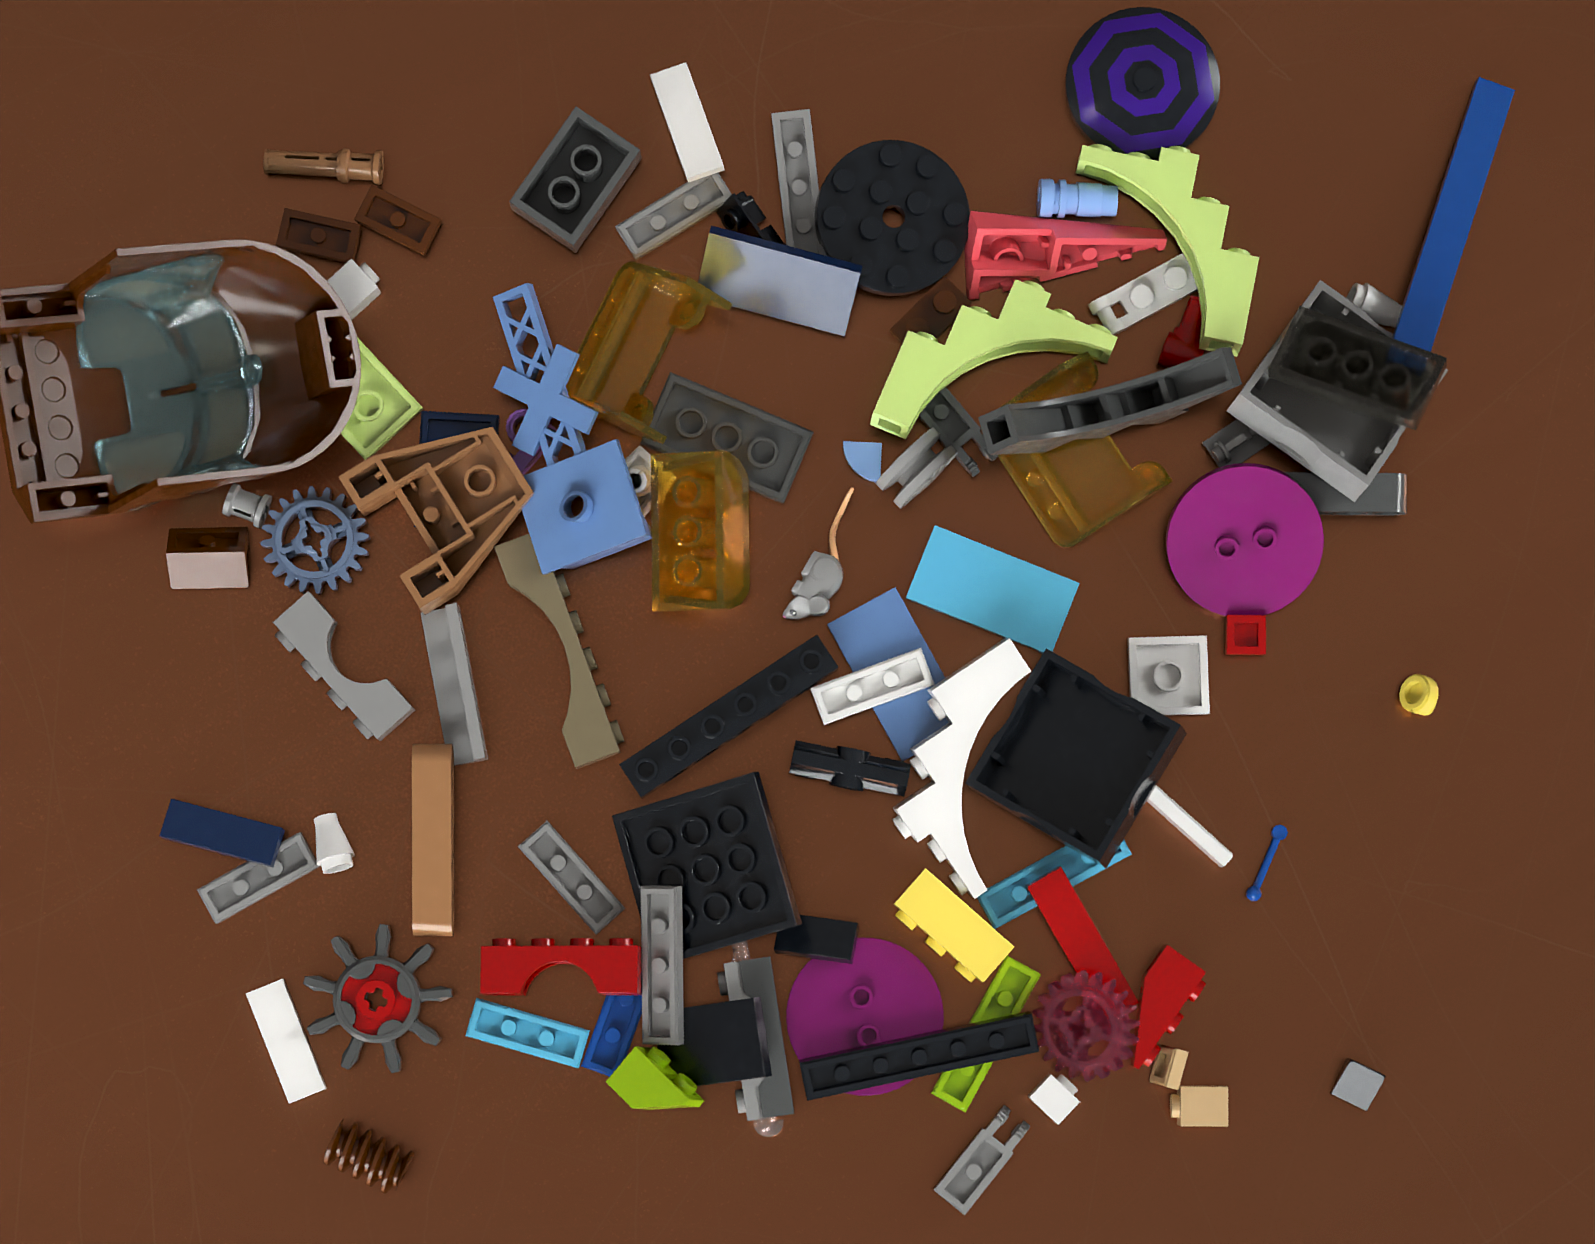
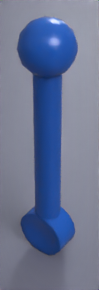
[1246,825,1288,901]

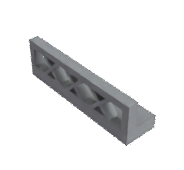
[420,603,488,766]

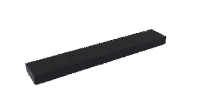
[799,1011,1039,1101]

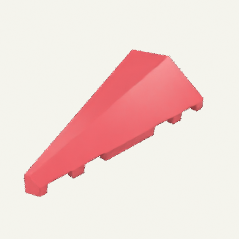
[964,211,1167,300]

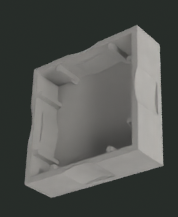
[1227,280,1448,502]

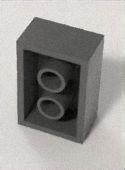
[509,106,642,253]

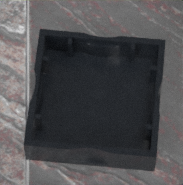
[965,648,1187,868]

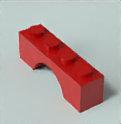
[480,938,642,996]

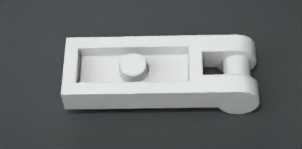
[1088,253,1198,336]

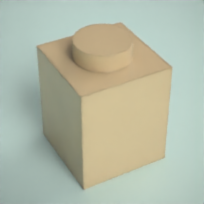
[1170,1085,1228,1127]

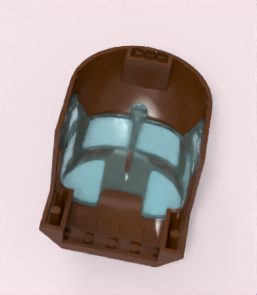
[0,240,361,524]

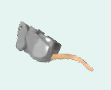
[782,487,854,619]

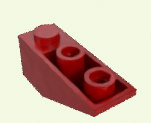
[1131,945,1206,1070]

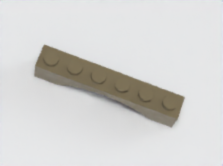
[494,534,625,769]

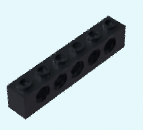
[619,635,839,799]

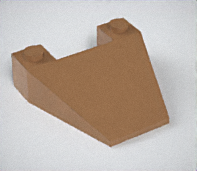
[338,427,534,615]

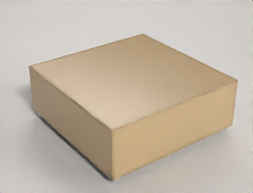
[1149,1044,1189,1090]

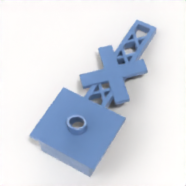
[493,283,655,575]

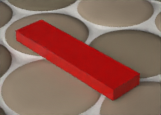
[1026,866,1139,1022]

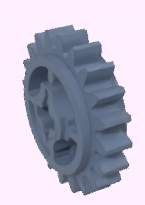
[261,486,370,595]

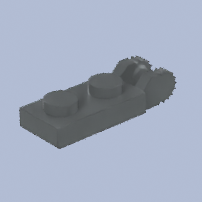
[918,387,998,477]

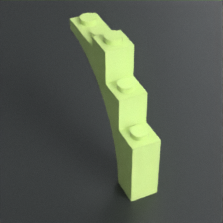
[1075,144,1259,357]
[870,279,1118,439]

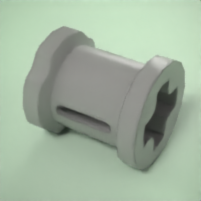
[222,483,272,528]

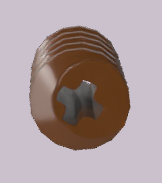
[324,1118,414,1194]

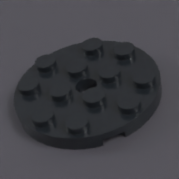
[815,140,970,296]

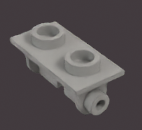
[1202,419,1270,468]

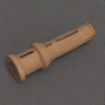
[263,148,384,185]

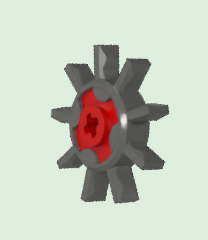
[303,924,454,1073]

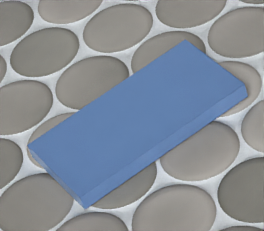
[827,587,949,761]

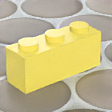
[894,868,1014,983]

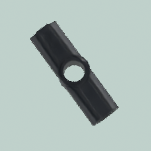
[789,740,911,797]

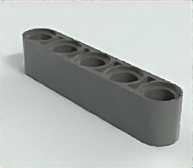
[1284,472,1407,516]

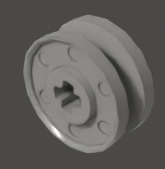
[876,427,958,509]

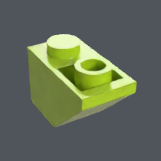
[606,1046,704,1110]

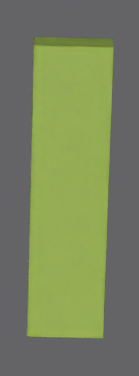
[931,955,1041,1113]

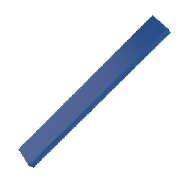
[1385,77,1515,372]

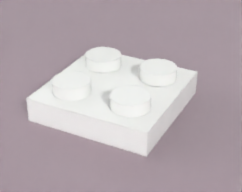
[1127,635,1210,716]

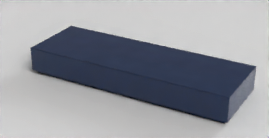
[159,799,285,868]

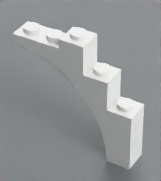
[892,638,1031,899]

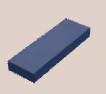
[581,995,642,1077]

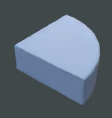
[843,441,882,483]

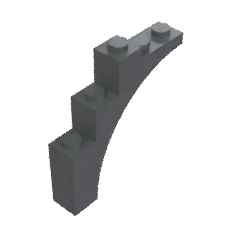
[978,347,1242,455]

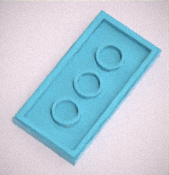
[906,525,1080,653]

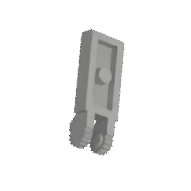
[933,1105,1030,1215]

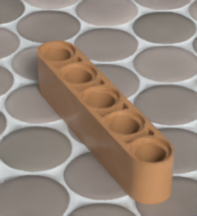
[412,744,454,936]

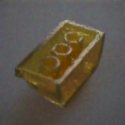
[651,450,750,612]

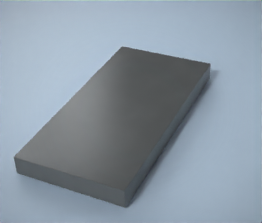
[640,372,814,504]

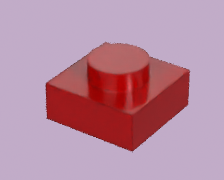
[1225,615,1266,655]

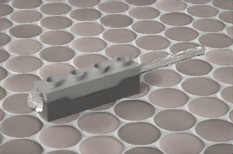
[717,941,795,1137]

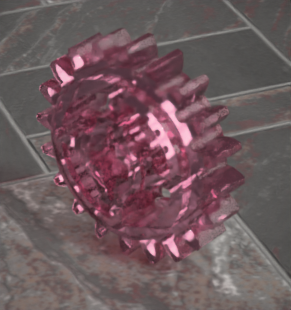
[1032,970,1140,1082]

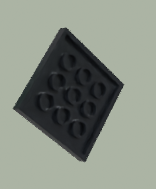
[612,772,802,959]

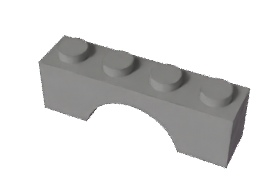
[273,591,415,741]

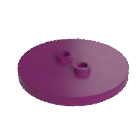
[1166,463,1324,616]
[786,938,944,1096]

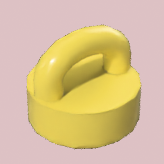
[1399,674,1439,716]

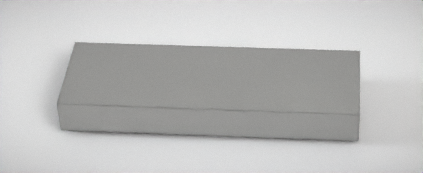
[615,173,732,261]
[518,821,626,935]
[197,832,320,924]

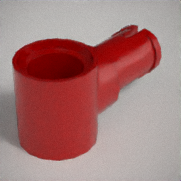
[1157,296,1205,368]

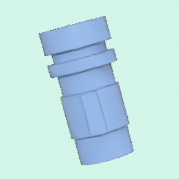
[1037,179,1118,218]

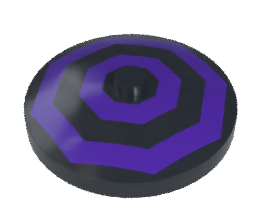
[1065,7,1220,161]

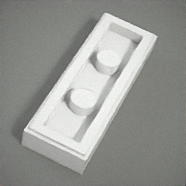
[650,62,725,183]
[810,648,935,725]
[1147,785,1233,867]
[246,979,327,1104]

